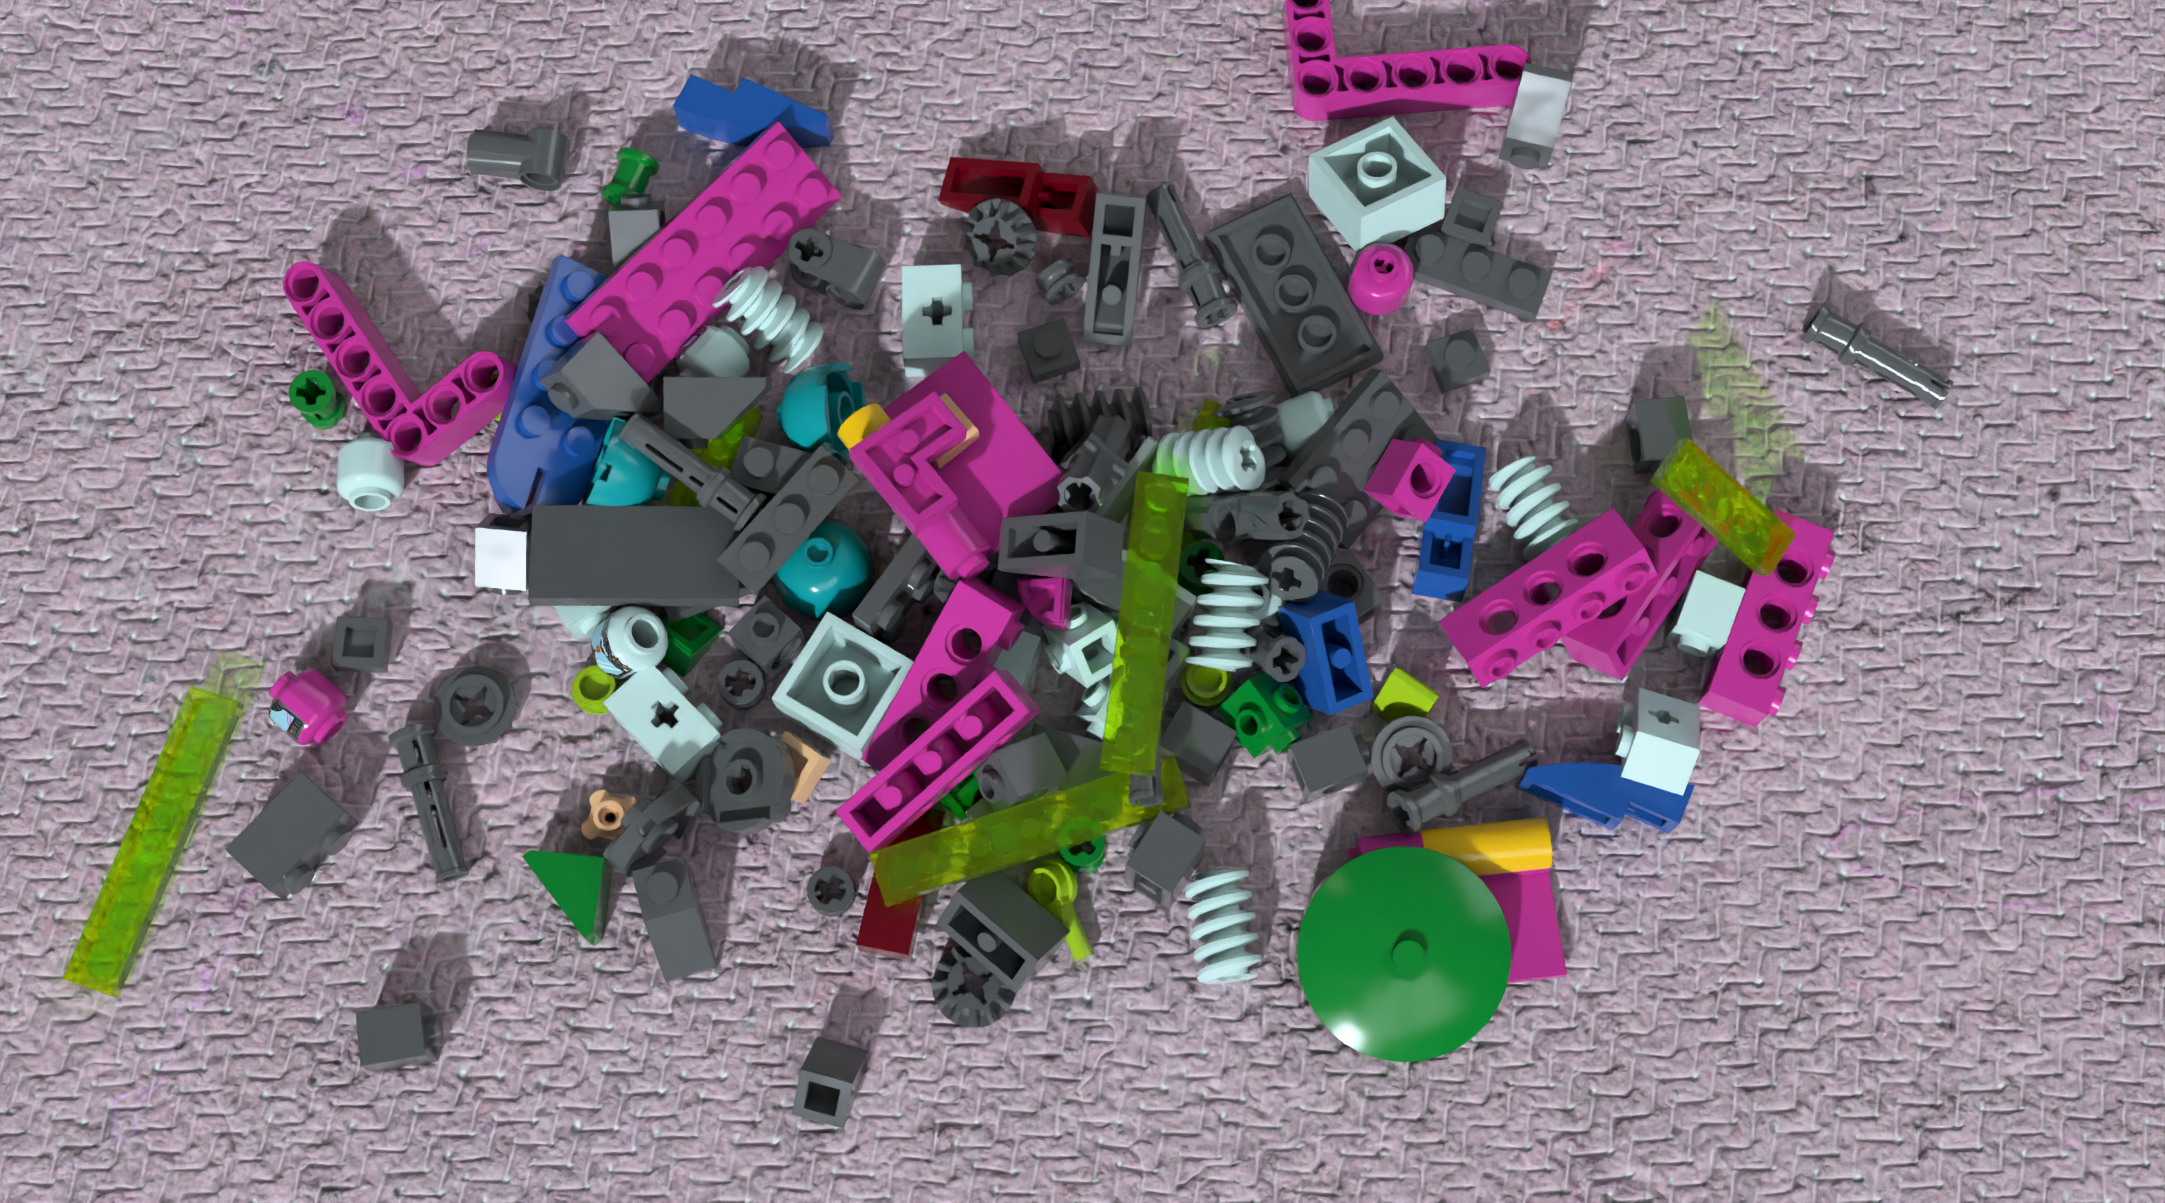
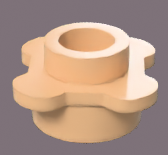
[581,790,638,842]

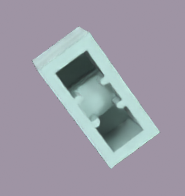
[902,264,974,377]
[603,666,723,784]
[1614,687,1700,796]

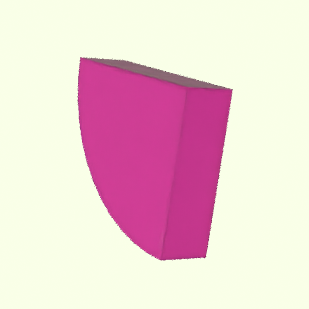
[1017,577,1072,631]

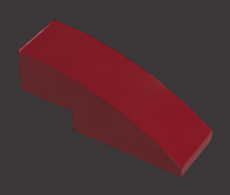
[938,157,1099,238]
[856,808,946,962]

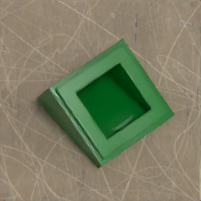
[660,613,723,677]

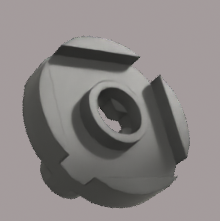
[695,728,795,834]
[603,779,701,878]

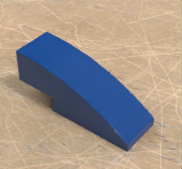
[673,74,834,149]
[1412,439,1486,603]
[1517,762,1695,834]

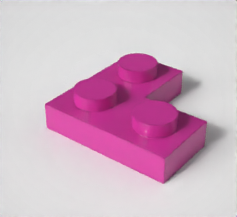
[849,391,967,536]

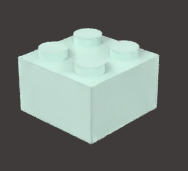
[1309,116,1446,253]
[772,611,914,764]

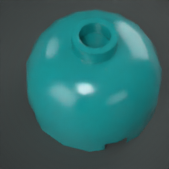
[776,361,867,462]
[582,417,671,506]
[774,517,875,621]

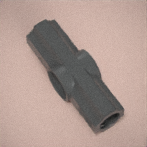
[1057,415,1131,513]
[1178,487,1310,545]

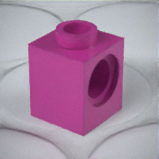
[1363,437,1456,522]

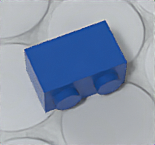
[1278,590,1374,715]

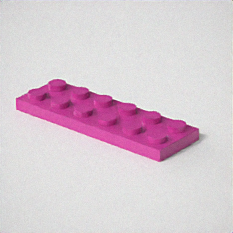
[564,121,842,384]

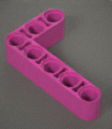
[1282,0,1532,121]
[283,261,518,467]

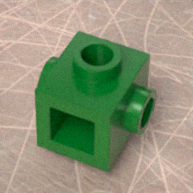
[1217,672,1313,758]

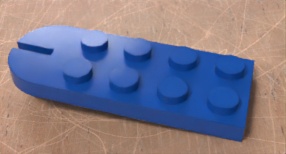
[487,255,609,517]

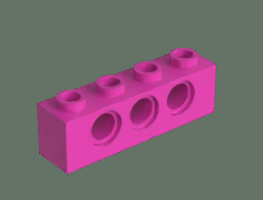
[1560,474,1732,681]
[1438,508,1658,688]
[1697,509,1836,727]
[861,577,1026,771]
[835,670,1042,852]

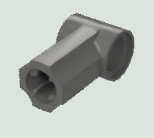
[467,128,570,191]

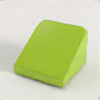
[1371,667,1439,723]

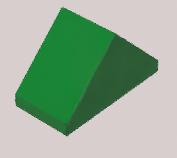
[522,850,614,946]

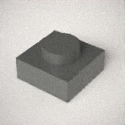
[1441,186,1504,249]
[1017,318,1080,383]
[1424,328,1491,393]
[331,616,393,673]

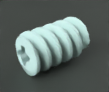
[712,266,824,374]
[1152,425,1266,498]
[1488,456,1580,562]
[1185,558,1269,672]
[1185,869,1262,984]

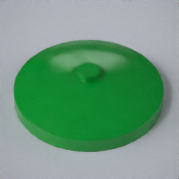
[1296,846,1511,1062]

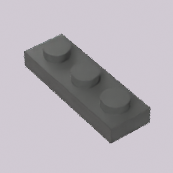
[1403,227,1553,322]
[717,445,860,595]

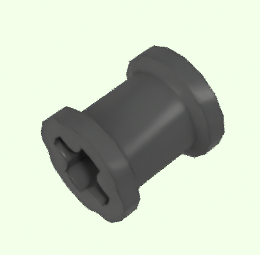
[1240,623,1306,682]

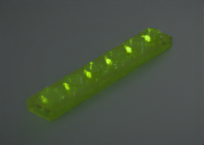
[1099,471,1189,777]
[62,685,244,998]
[869,754,1191,907]

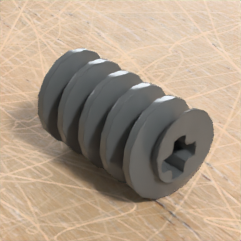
[1048,387,1152,458]
[1214,391,1287,492]
[1258,491,1348,603]

